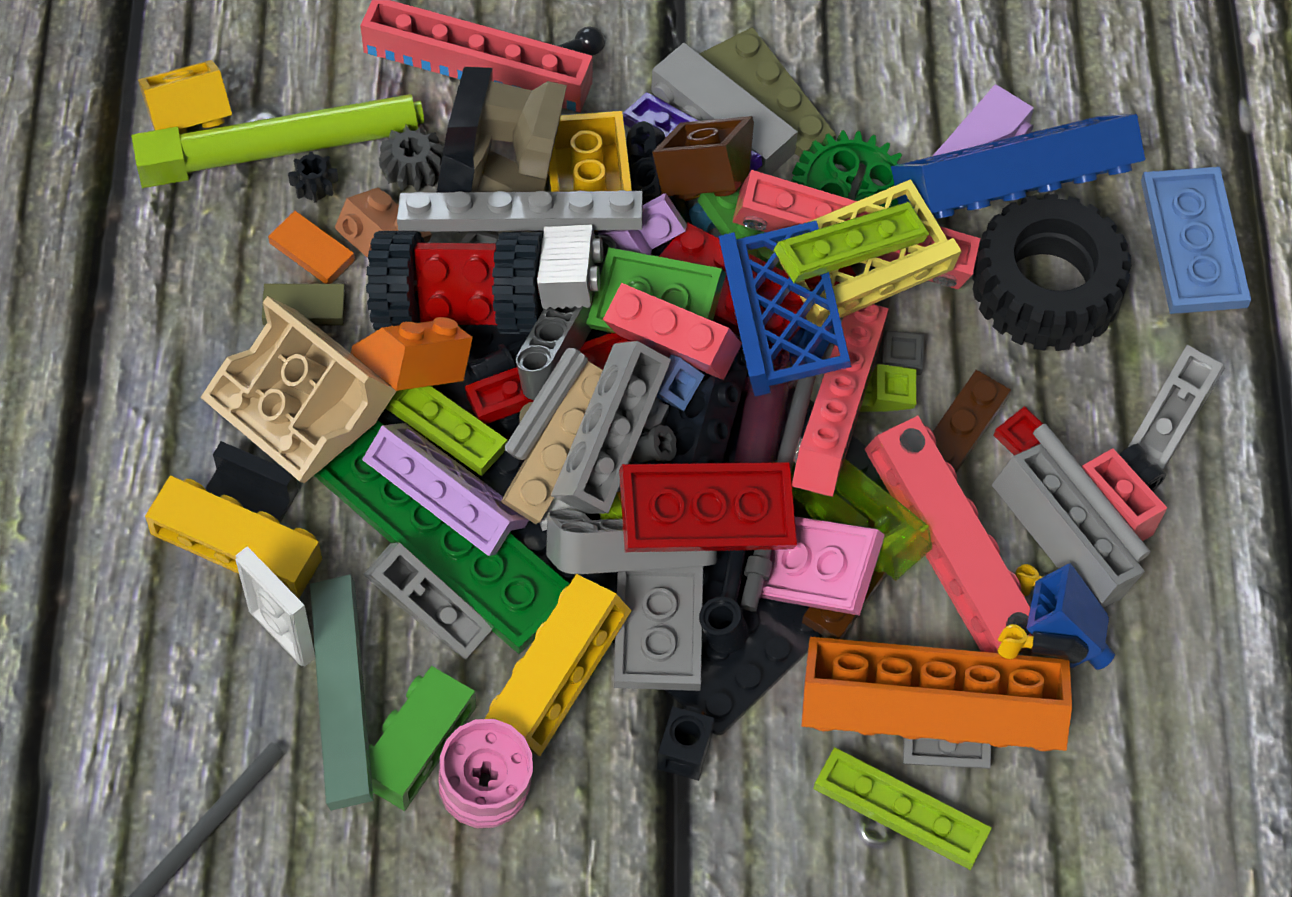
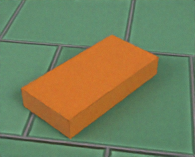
[268,211,355,284]

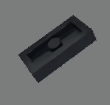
[205,441,299,522]

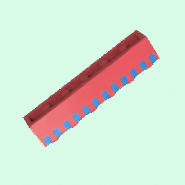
[360,0,593,113]

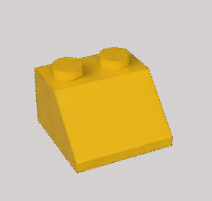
[138,60,232,134]

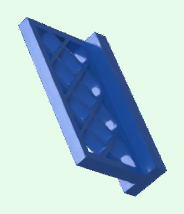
[718,220,851,397]

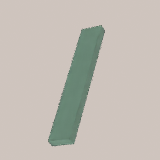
[310,574,374,811]

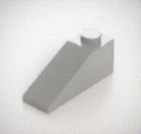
[1128,345,1225,470]
[363,542,492,660]

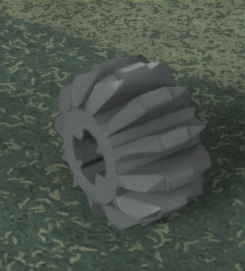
[379,124,444,192]

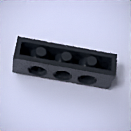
[654,338,748,464]

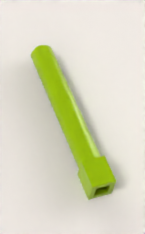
[131,94,424,188]

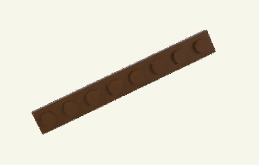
[802,370,1011,639]

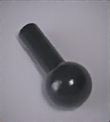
[558,26,604,56]

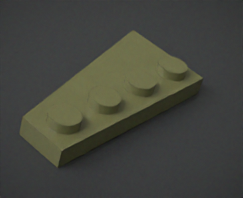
[699,27,836,157]

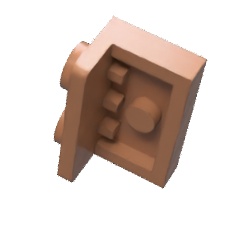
[335,187,432,258]

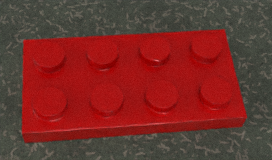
[658,222,815,356]
[619,462,797,553]

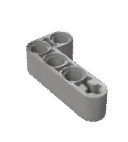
[546,509,718,574]

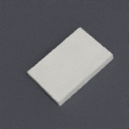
[235,546,315,667]

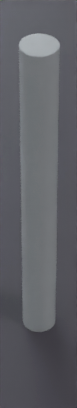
[1033,424,1151,562]

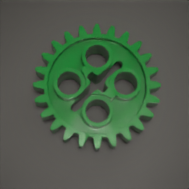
[791,130,902,208]

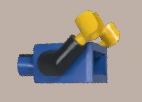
[997,563,1115,670]

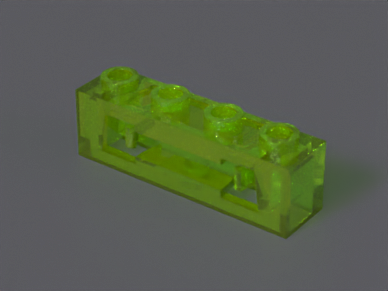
[774,438,932,581]

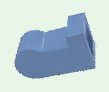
[656,354,705,411]

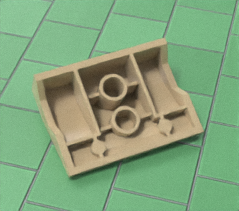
[200,296,396,483]

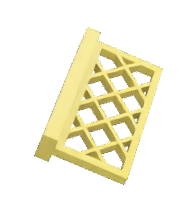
[773,179,961,327]

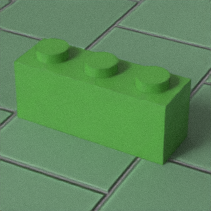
[369,665,477,811]

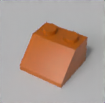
[351,317,473,391]

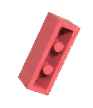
[603,283,742,380]

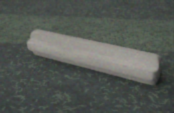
[505,348,588,460]

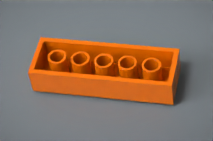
[801,637,1072,751]

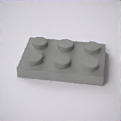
[614,566,703,691]

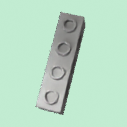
[551,341,671,514]

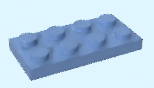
[1141,167,1251,314]

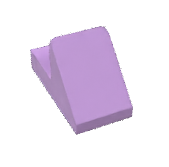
[597,193,687,255]

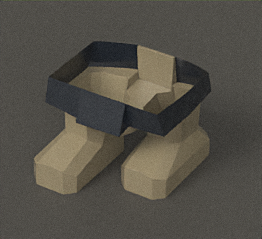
[436,67,567,234]

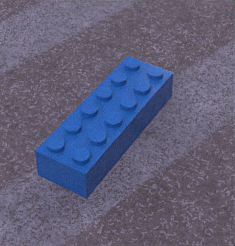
[891,114,1145,219]

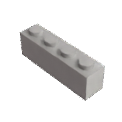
[651,43,798,175]
[992,444,1145,608]

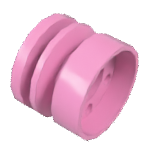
[439,719,533,828]

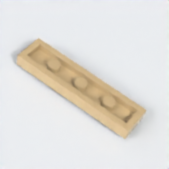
[501,360,603,524]

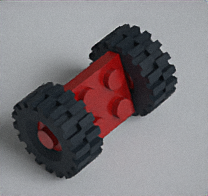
[366,231,544,334]

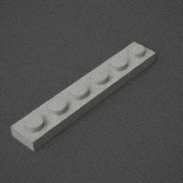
[397,190,643,232]

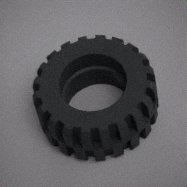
[972,194,1132,351]

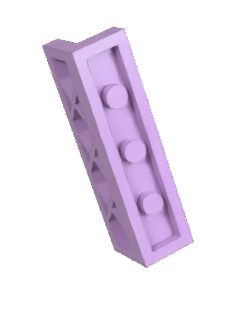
[362,423,529,556]

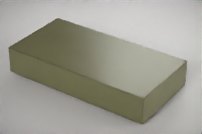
[262,284,345,325]

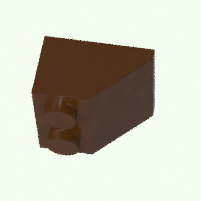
[652,116,754,199]

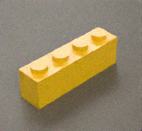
[145,475,322,599]
[484,574,632,756]

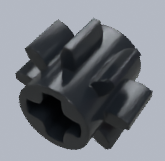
[288,152,339,203]

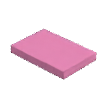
[760,516,885,616]

